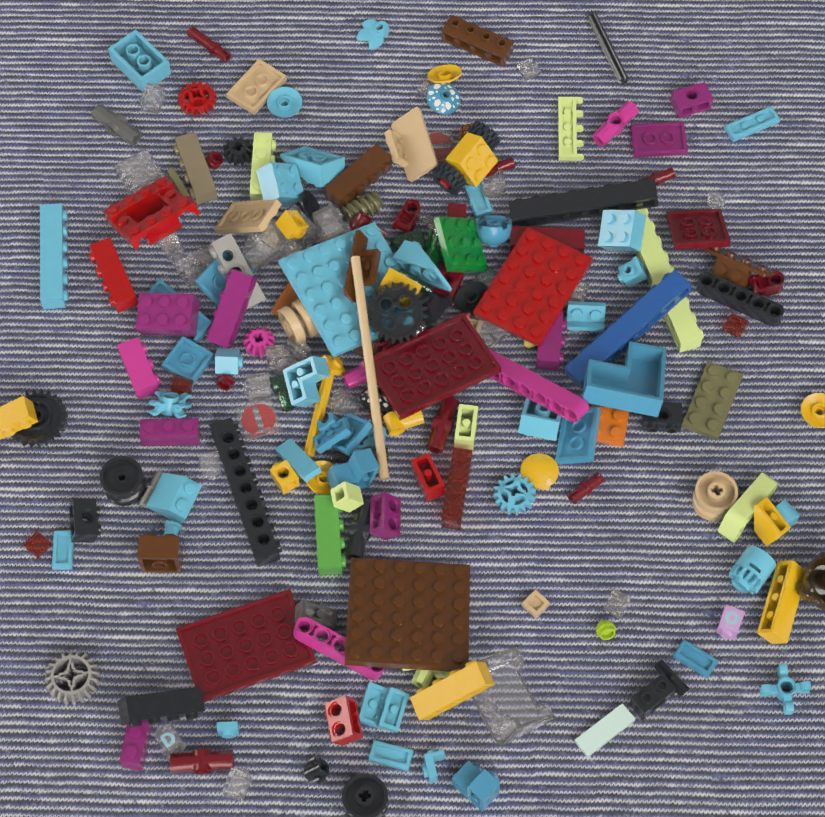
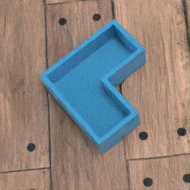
[582,341,667,417]

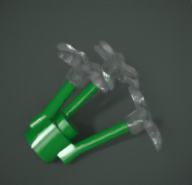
[421,216,444,265]

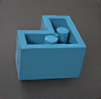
[326,448,380,489]
[452,761,500,812]

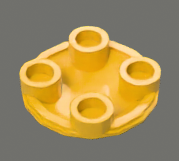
[520,453,559,490]

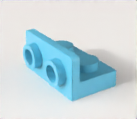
[567,301,606,333]

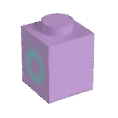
[716,605,745,640]

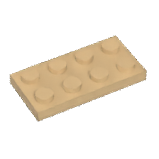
[214,199,282,234]

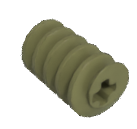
[342,191,383,222]

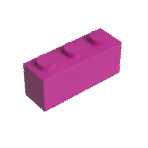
[117,337,161,400]

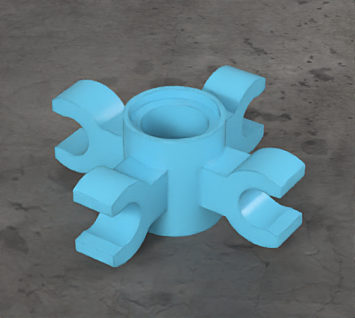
[148,390,192,418]
[759,663,812,715]

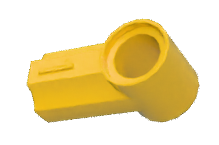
[383,411,424,436]

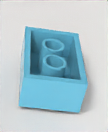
[108,29,171,93]

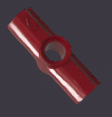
[427,396,459,454]
[170,749,234,774]

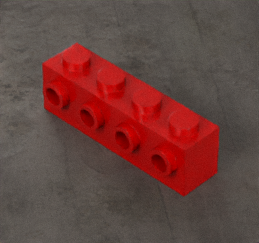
[88,237,138,313]

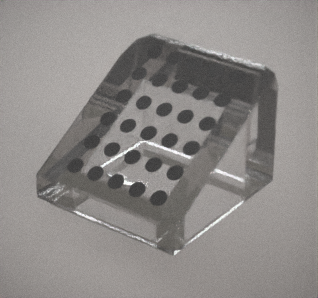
[603,589,631,619]

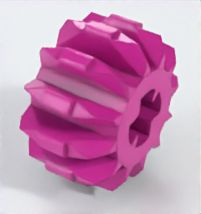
[243,326,275,359]

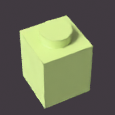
[330,481,364,513]

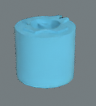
[775,500,801,527]

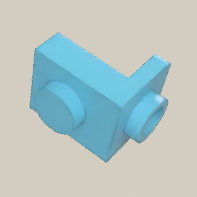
[422,749,445,784]

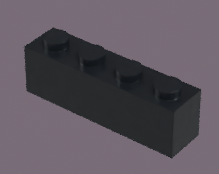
[117,687,205,728]

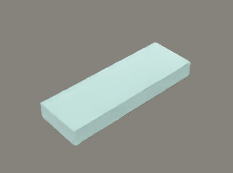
[574,703,635,758]

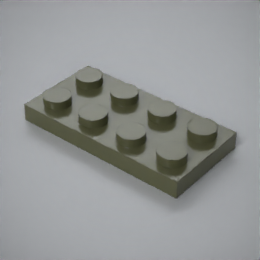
[681,361,744,441]

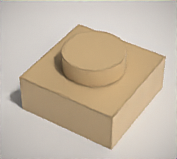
[522,590,550,619]

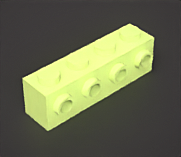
[250,132,276,201]

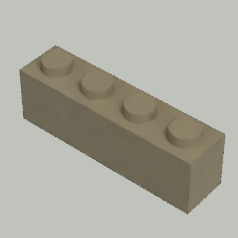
[173,132,218,205]

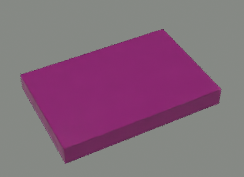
[630,122,688,158]

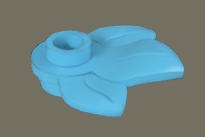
[356,19,390,51]

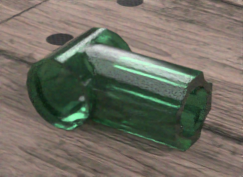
[270,374,298,412]

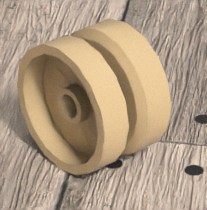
[277,299,319,346]
[692,471,738,521]

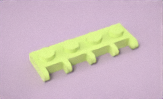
[558,97,584,161]

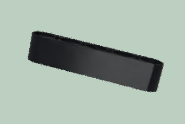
[696,272,784,327]

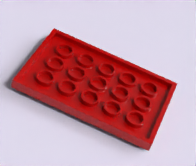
[473,227,593,347]

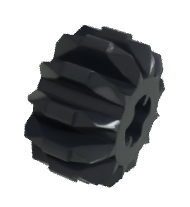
[224,136,253,167]

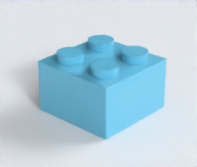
[256,162,303,206]
[598,210,646,252]

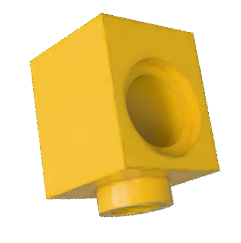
[275,210,309,239]
[270,460,300,495]

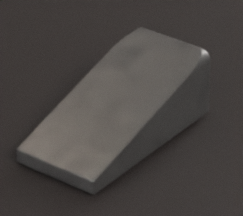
[295,600,337,629]

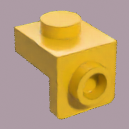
[321,354,346,381]

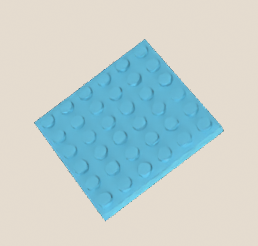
[278,222,414,358]

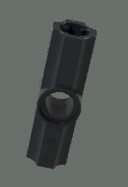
[345,500,371,560]

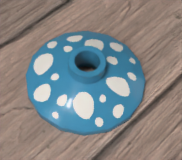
[426,83,461,115]

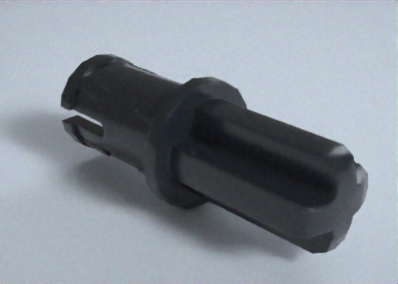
[654,660,690,697]

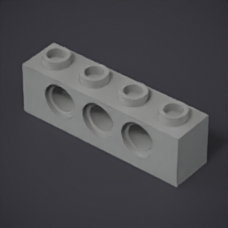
[208,233,266,310]

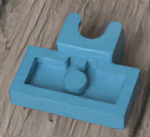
[313,412,351,454]

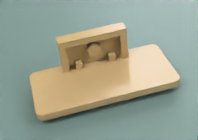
[384,107,438,182]

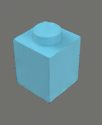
[215,348,243,374]

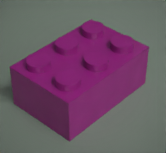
[135,293,200,337]

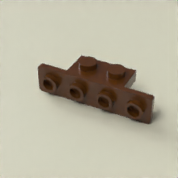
[343,230,381,303]
[703,247,773,288]

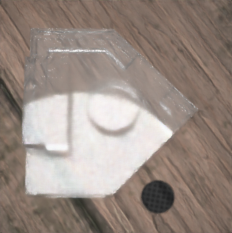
[476,317,512,347]

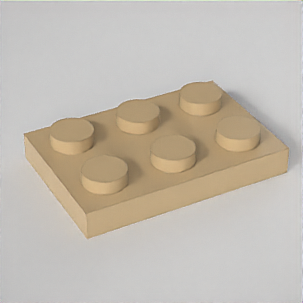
[226,59,287,115]

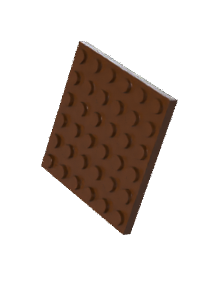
[345,558,470,672]

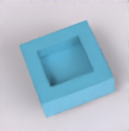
[217,721,239,739]

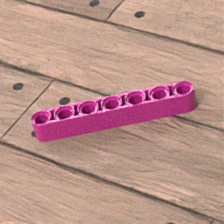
[488,348,589,423]

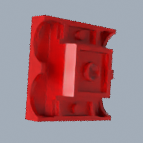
[103,176,200,250]

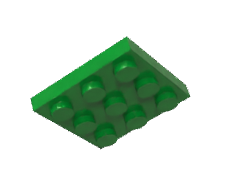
[433,216,488,273]

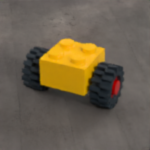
[432,121,500,195]

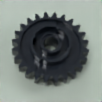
[11,389,68,448]

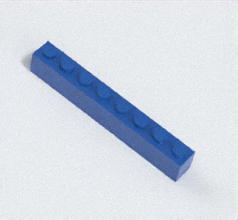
[565,269,691,390]

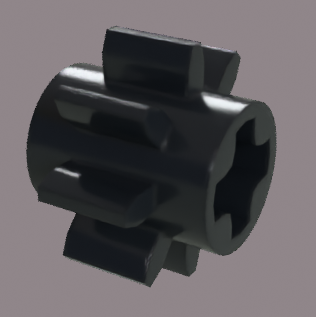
[304,757,329,784]

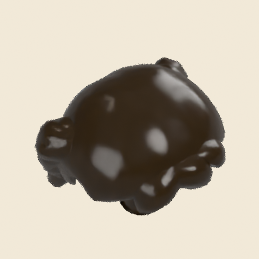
[796,552,825,610]

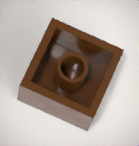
[137,533,184,573]

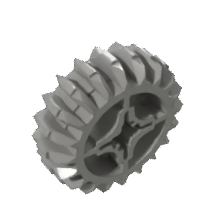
[44,650,101,705]

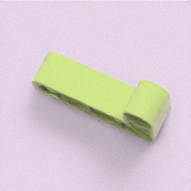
[717,472,779,543]

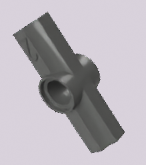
[92,104,142,145]

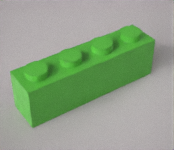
[314,494,346,576]

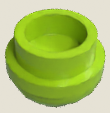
[595,620,616,640]

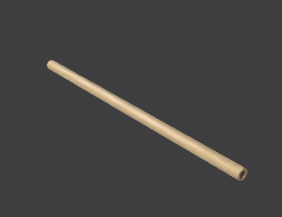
[351,256,389,480]

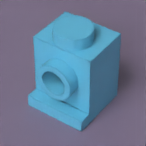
[617,256,649,288]

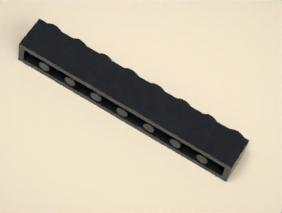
[509,178,659,227]

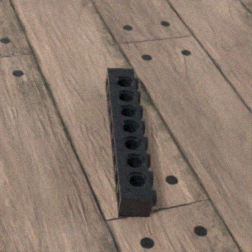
[209,417,282,567]

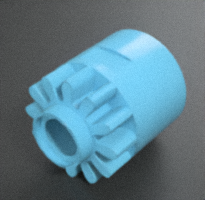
[728,546,776,595]

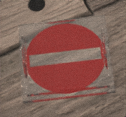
[428,129,455,162]
[235,398,282,442]

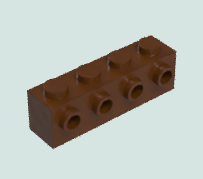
[442,15,514,67]
[324,144,392,210]

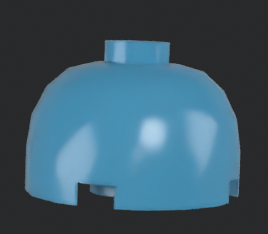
[475,215,512,247]

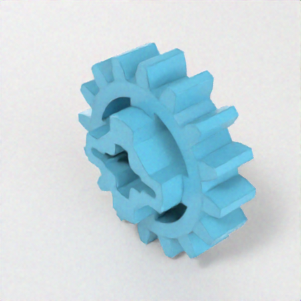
[493,473,536,516]

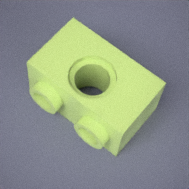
[454,404,478,451]

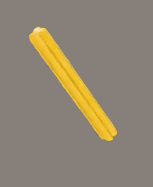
[304,374,334,457]

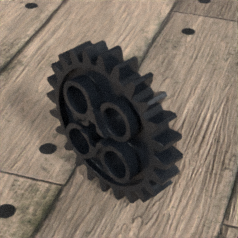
[367,282,428,344]

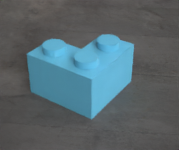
[283,356,330,407]

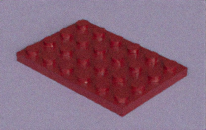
[363,313,501,420]
[175,589,317,703]

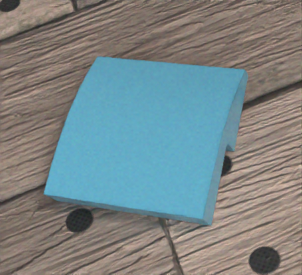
[359,682,409,733]

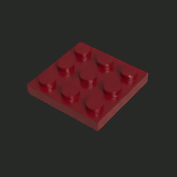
[666,209,730,250]

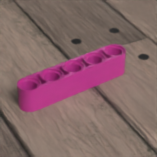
[293,617,385,680]

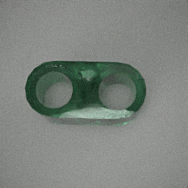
[390,230,427,253]

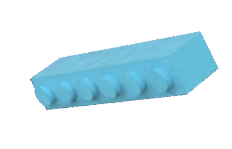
[40,203,69,310]

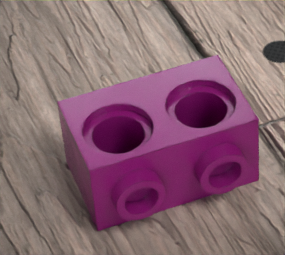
[370,492,401,540]

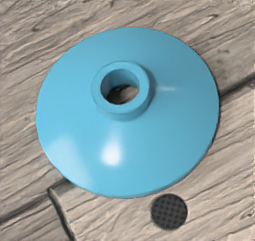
[267,87,302,118]

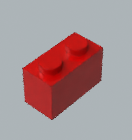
[411,453,445,502]

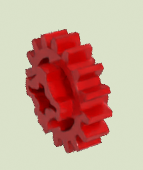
[178,81,217,117]

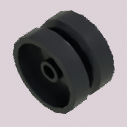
[100,456,146,506]
[342,774,389,817]

